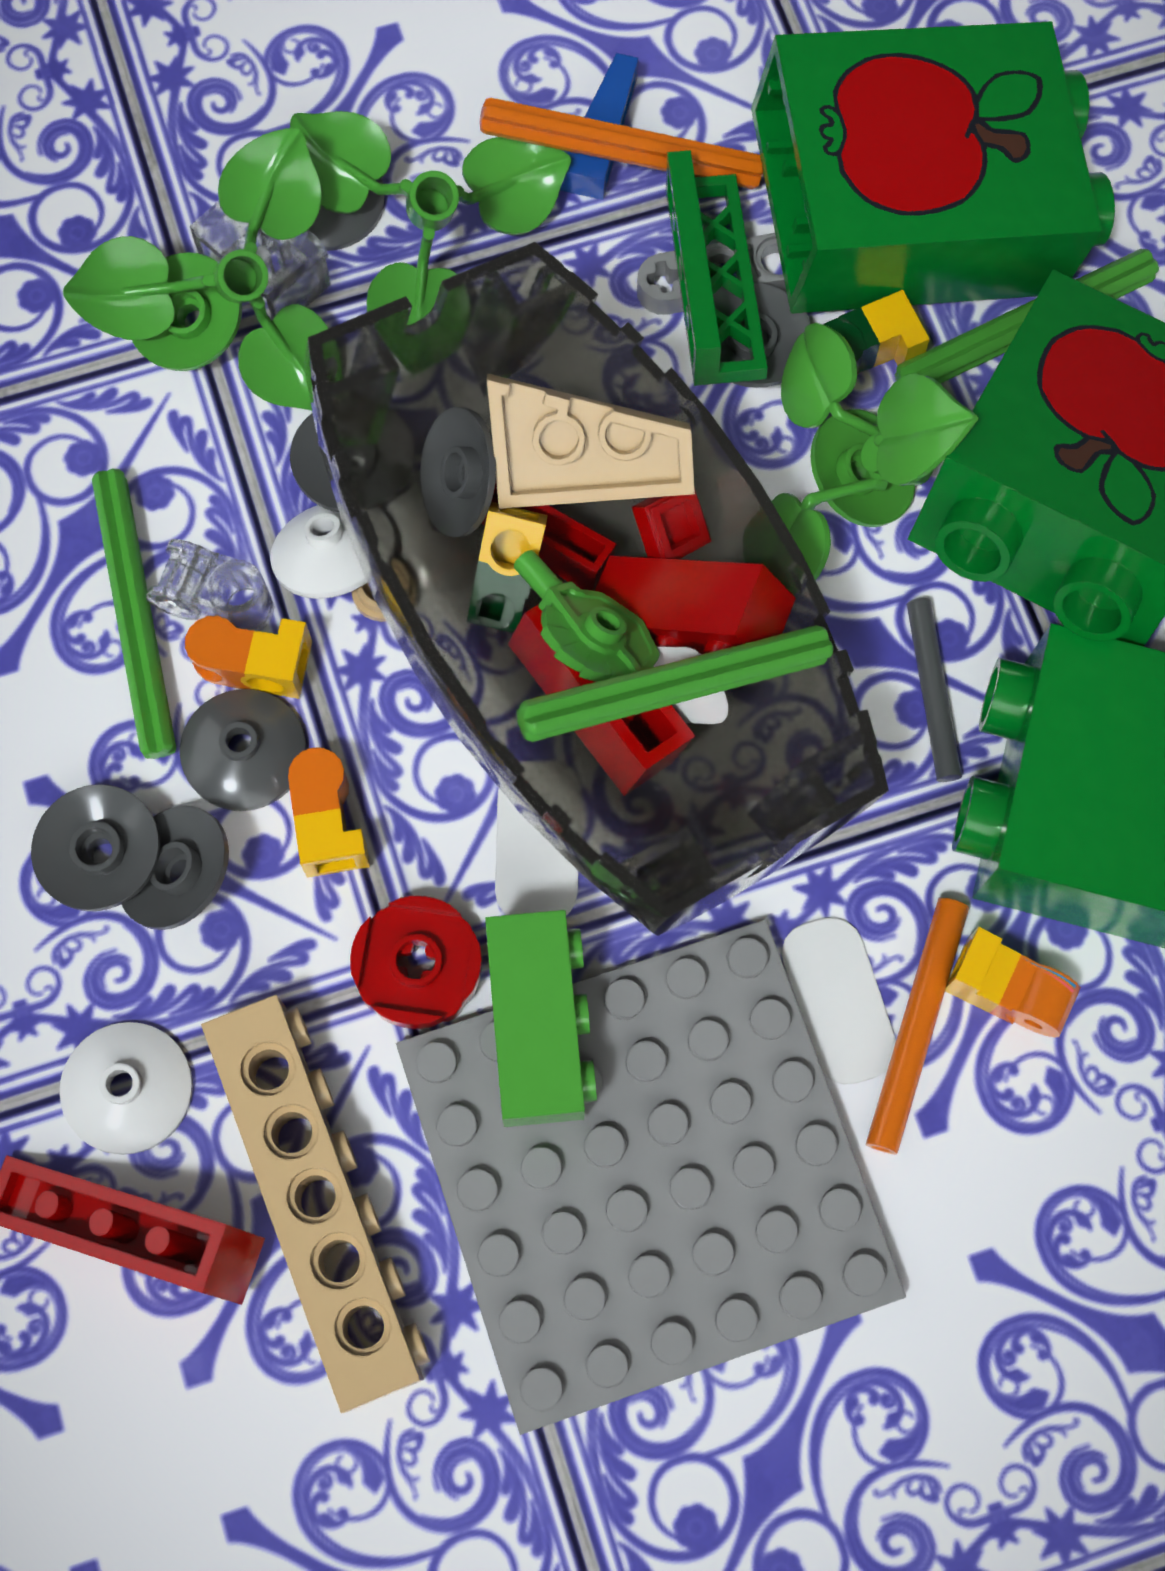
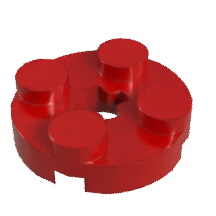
[350,896,482,1029]

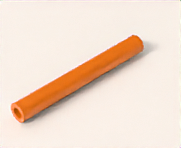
[865,898,969,1155]

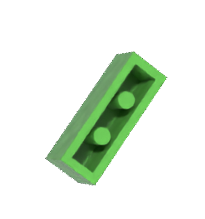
[485,910,597,1127]

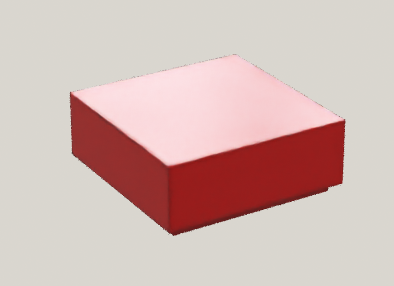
[631,486,712,559]

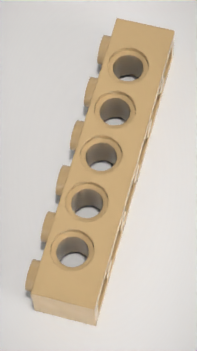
[201,994,430,1414]

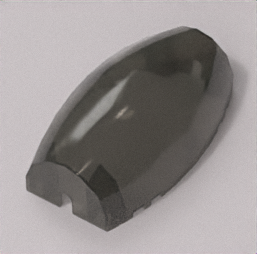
[304,242,889,936]

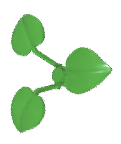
[290,111,571,368]
[63,128,338,411]
[754,323,978,597]

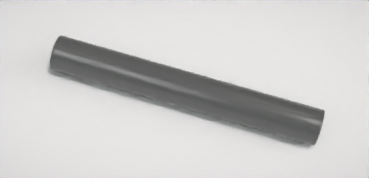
[907,598,962,782]

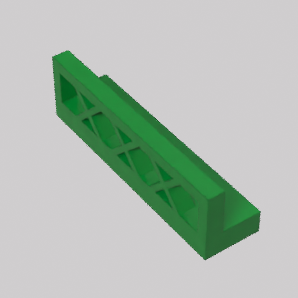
[666,150,768,386]

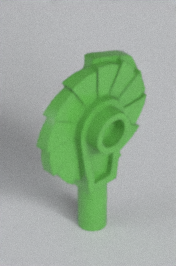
[514,550,660,682]

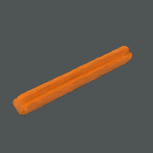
[479,98,763,189]

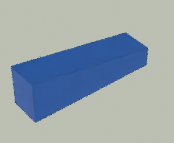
[560,53,638,200]

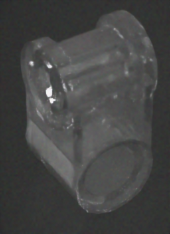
[146,539,275,631]

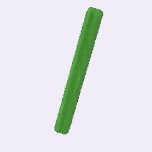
[894,249,1159,384]
[92,468,176,759]
[516,625,833,742]

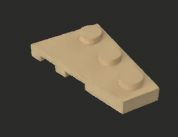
[487,374,695,509]

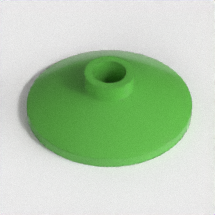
[132,252,242,371]
[810,409,915,527]

